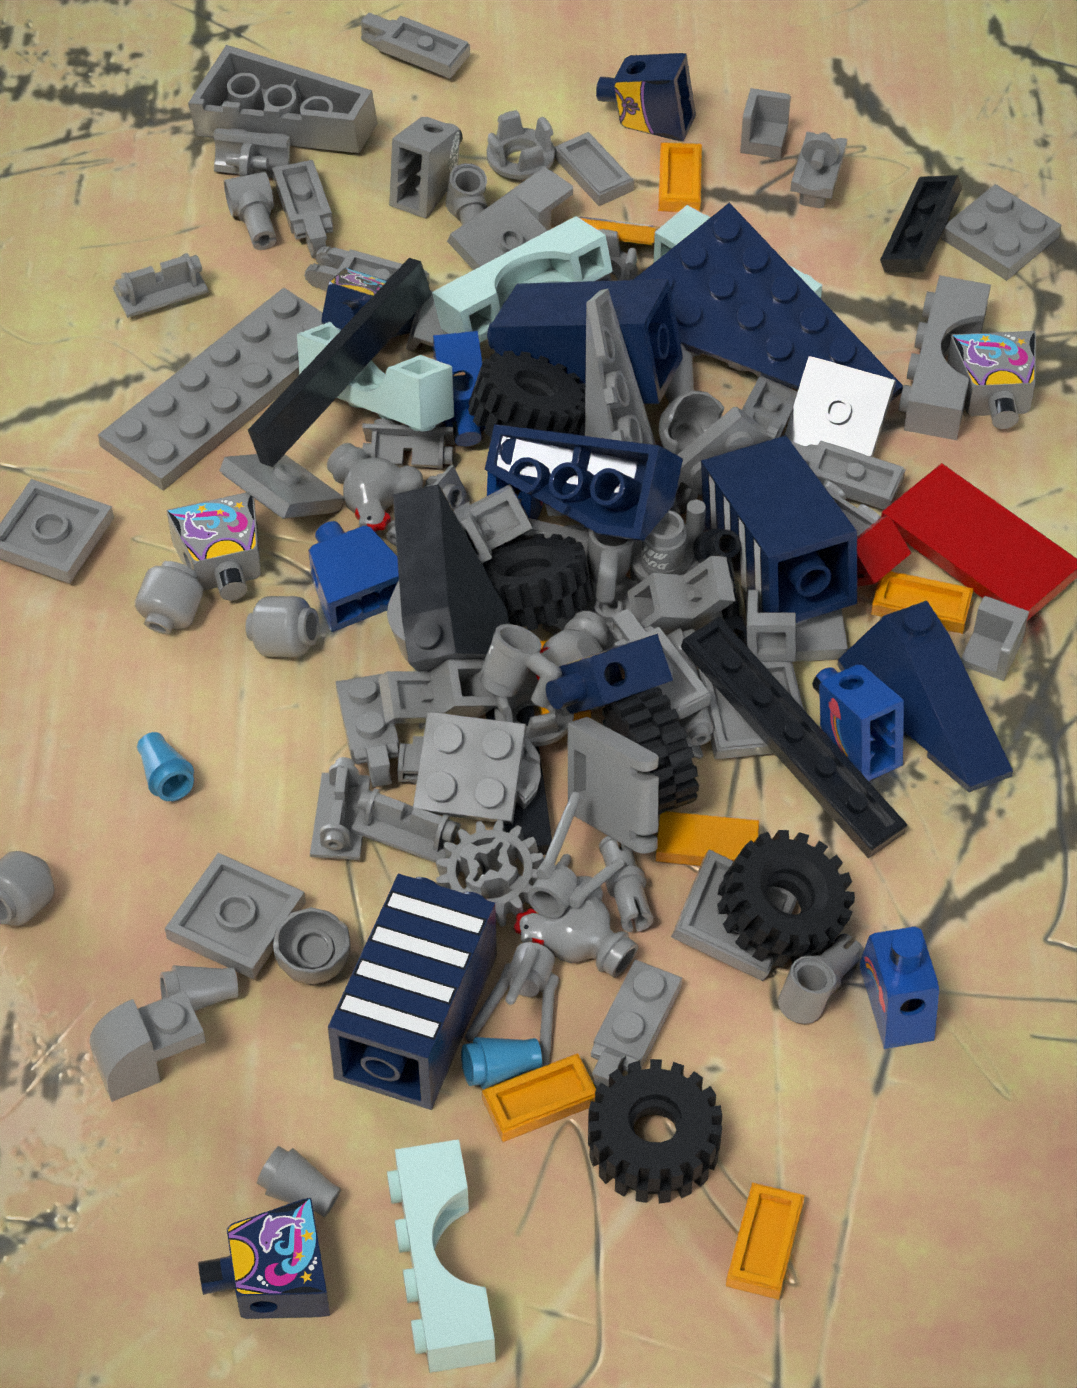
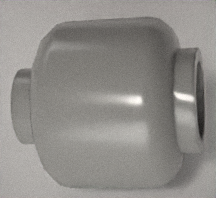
[135,561,203,634]
[245,596,320,657]
[0,851,54,926]

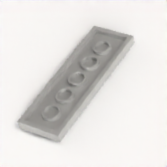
[98,288,323,490]

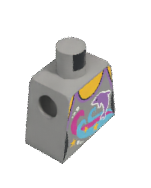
[947,331,1036,429]
[167,492,261,601]

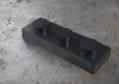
[880,175,962,273]

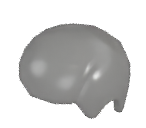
[659,391,724,455]
[273,907,351,985]

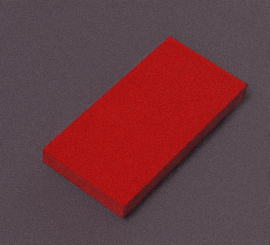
[881,463,1077,621]

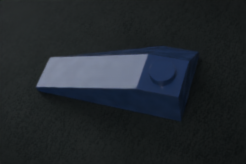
[485,424,683,541]
[837,601,1013,792]

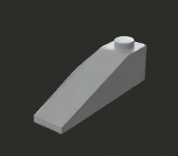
[585,289,656,445]

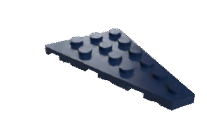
[633,202,903,402]

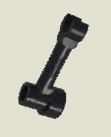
[693,529,747,646]

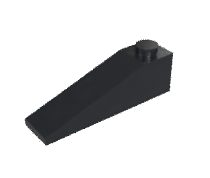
[393,484,510,671]

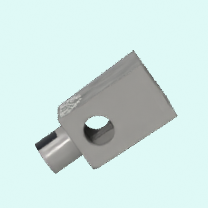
[389,117,463,218]

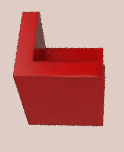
[857,516,912,587]

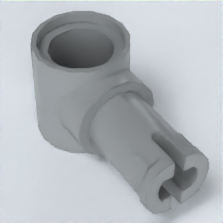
[446,163,487,225]
[224,171,276,250]
[778,933,864,1024]

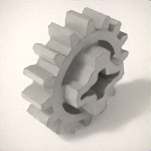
[436,820,544,927]

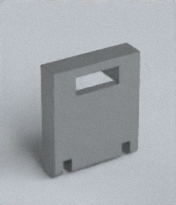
[568,717,659,854]

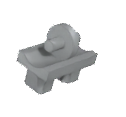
[214,128,290,178]
[790,132,847,208]

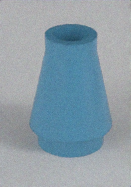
[137,732,194,801]
[461,1037,542,1089]

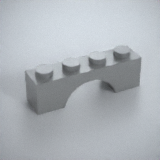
[899,275,991,440]

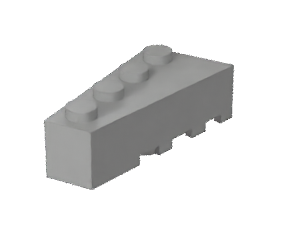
[188,45,378,153]

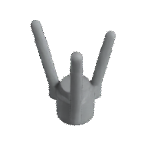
[528,792,624,918]
[465,942,559,1067]

